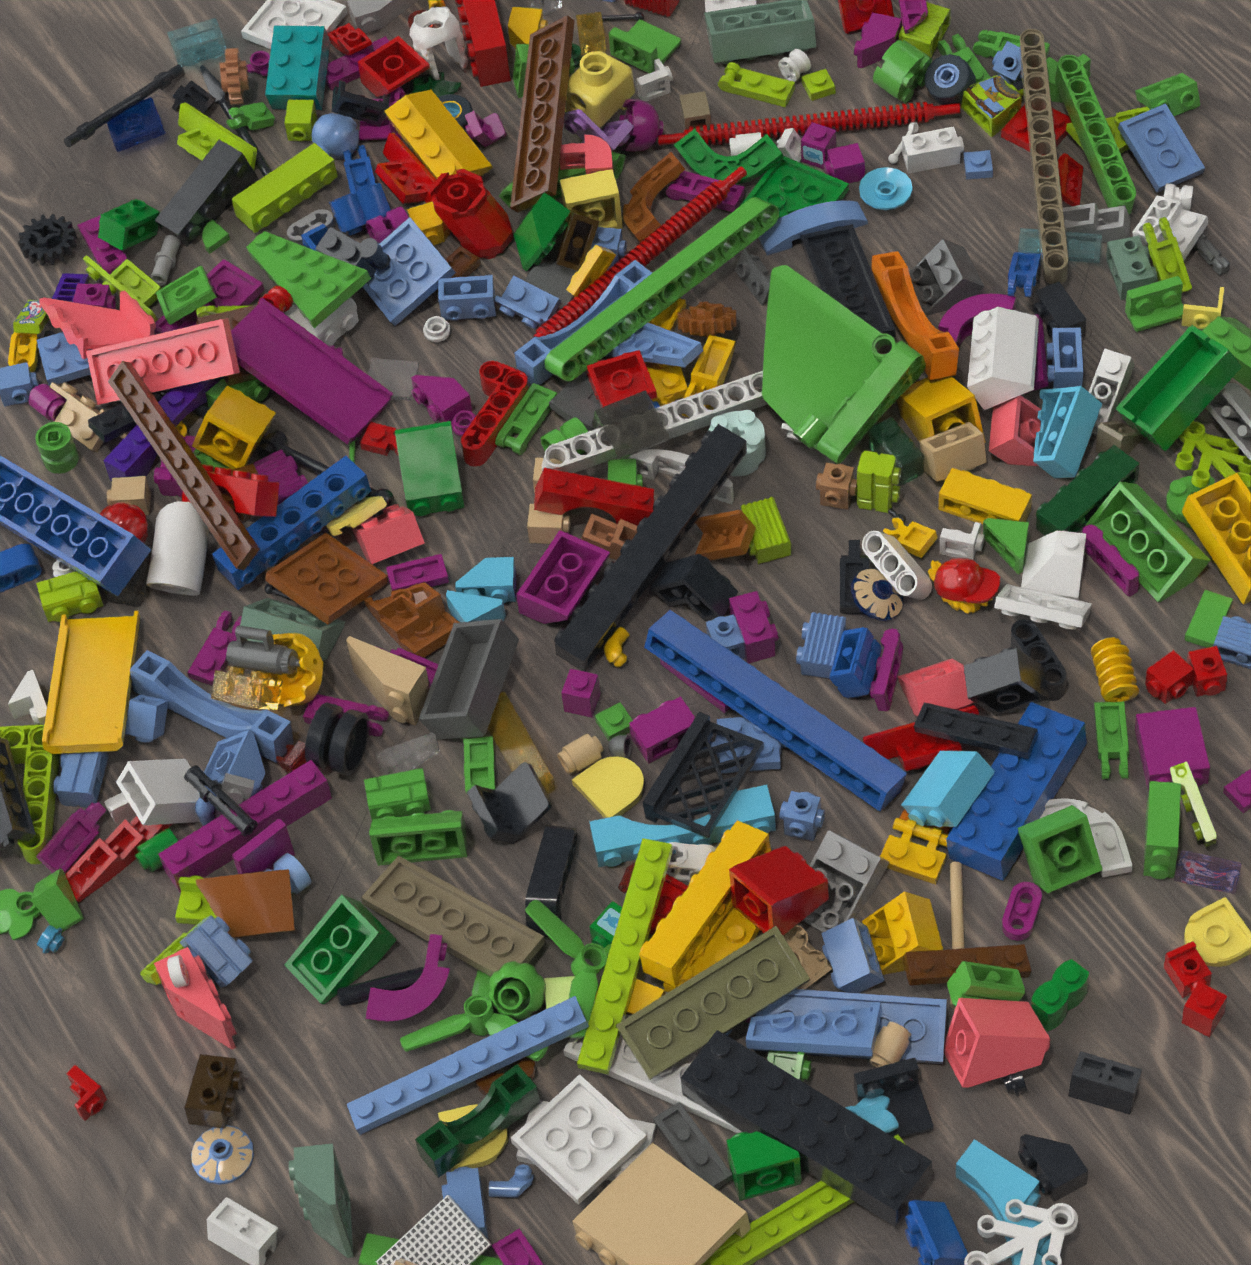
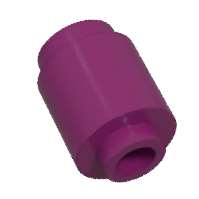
[28,384,66,421]

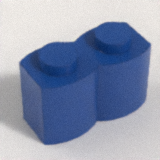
[329,183,391,235]

